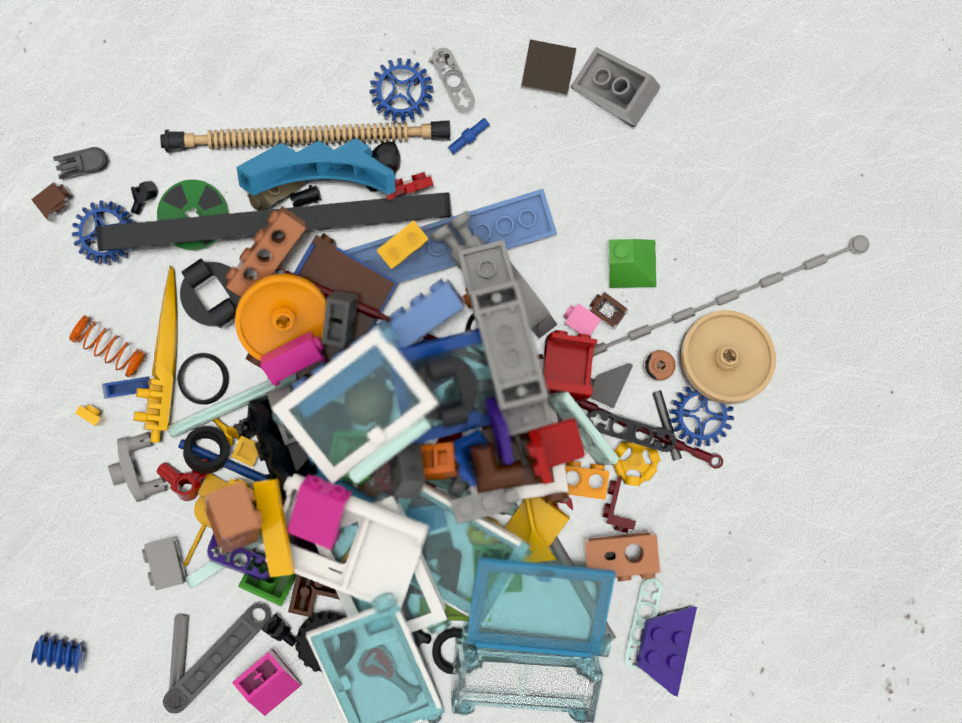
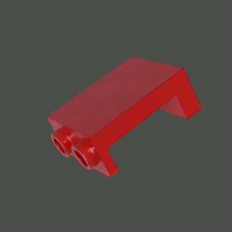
[542,330,597,400]

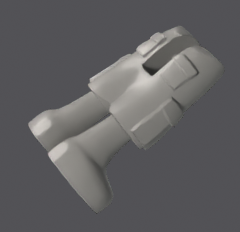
[430,210,485,269]

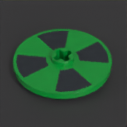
[157,179,228,251]

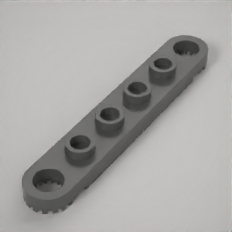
[163,603,270,714]

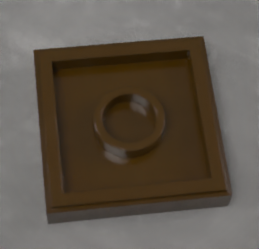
[521,39,576,95]

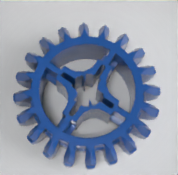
[369,58,434,122]
[72,200,135,265]
[670,386,734,447]

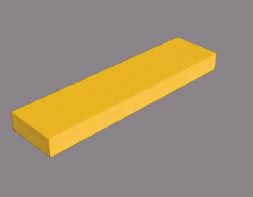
[253,479,295,577]

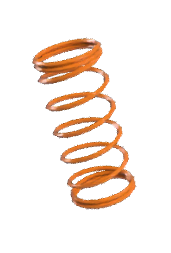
[69,315,145,378]

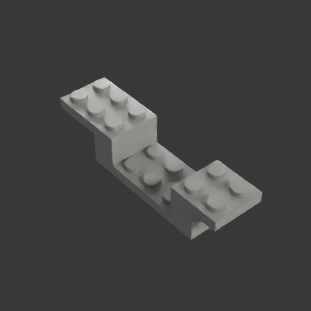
[457,240,553,437]

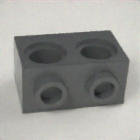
[322,290,359,348]
[389,443,425,500]

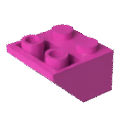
[232,649,301,716]

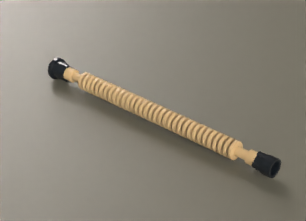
[160,120,450,153]

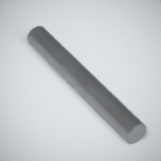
[652,390,682,461]

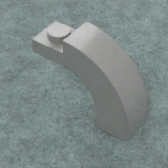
[510,262,557,338]

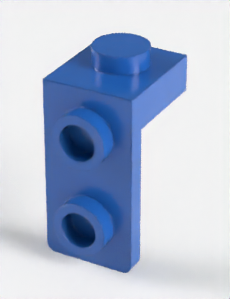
[454,429,489,487]

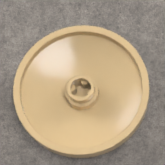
[681,310,776,404]

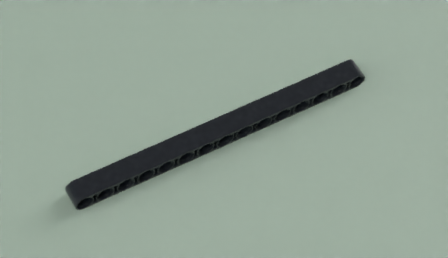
[96,192,452,251]

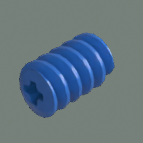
[31,635,84,674]

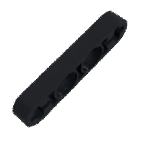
[587,409,677,452]

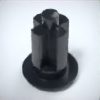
[234,418,256,439]

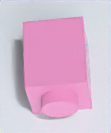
[563,303,602,335]

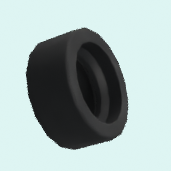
[183,426,229,474]
[432,628,477,675]

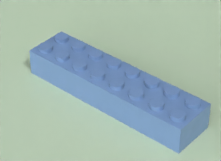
[291,279,465,418]

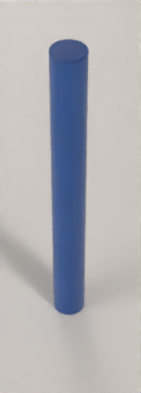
[178,439,267,481]

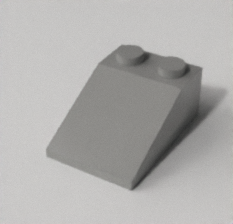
[571,47,661,126]

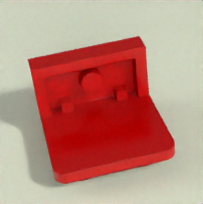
[527,418,585,485]

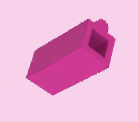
[260,331,326,386]

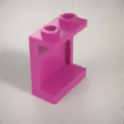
[287,475,352,550]

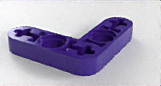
[207,534,270,580]

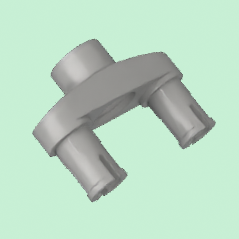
[108,432,166,502]

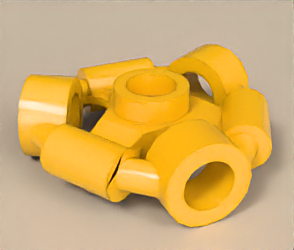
[613,439,661,486]

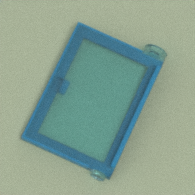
[461,557,615,658]

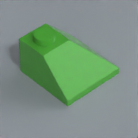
[608,239,656,288]

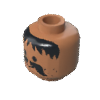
[644,350,675,381]

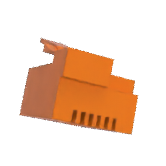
[420,442,460,481]

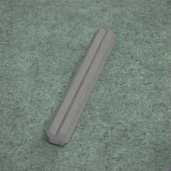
[168,614,188,708]

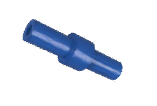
[448,118,490,154]

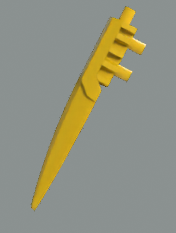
[133,266,177,443]

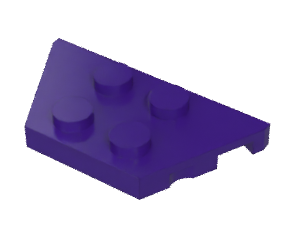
[636,605,697,697]

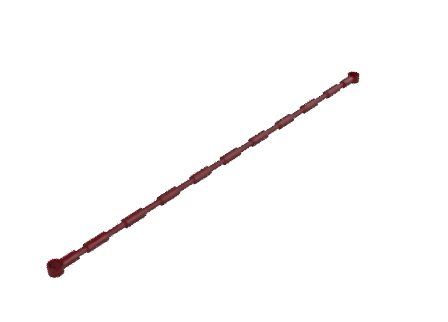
[272,265,723,469]

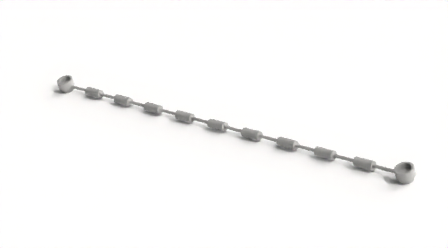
[423,235,869,423]

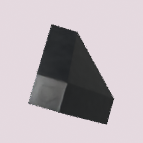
[247,396,352,497]

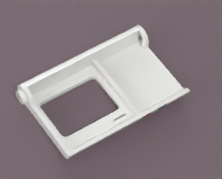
[265,474,430,609]

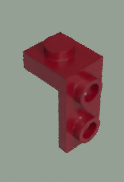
[602,476,636,533]

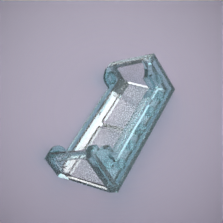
[451,638,603,723]

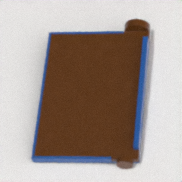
[245,233,399,379]

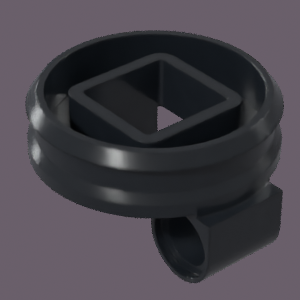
[180,258,241,329]
[411,353,478,429]

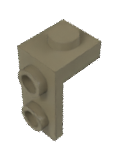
[247,181,305,211]

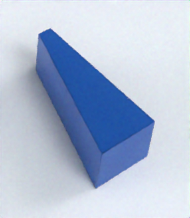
[102,377,149,399]

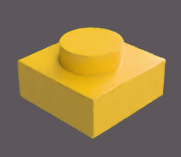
[75,404,104,426]
[231,435,259,467]

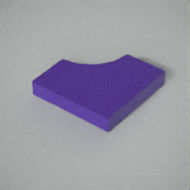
[485,397,514,465]

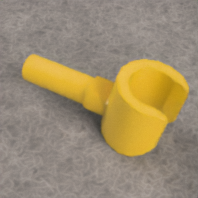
[212,418,239,446]

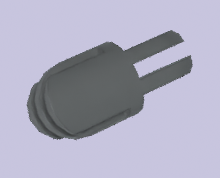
[53,147,106,179]

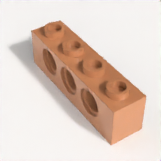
[225,206,306,297]

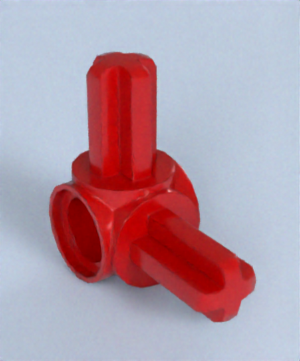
[156,459,209,501]

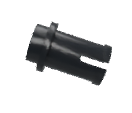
[290,185,321,207]

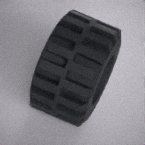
[295,611,356,673]

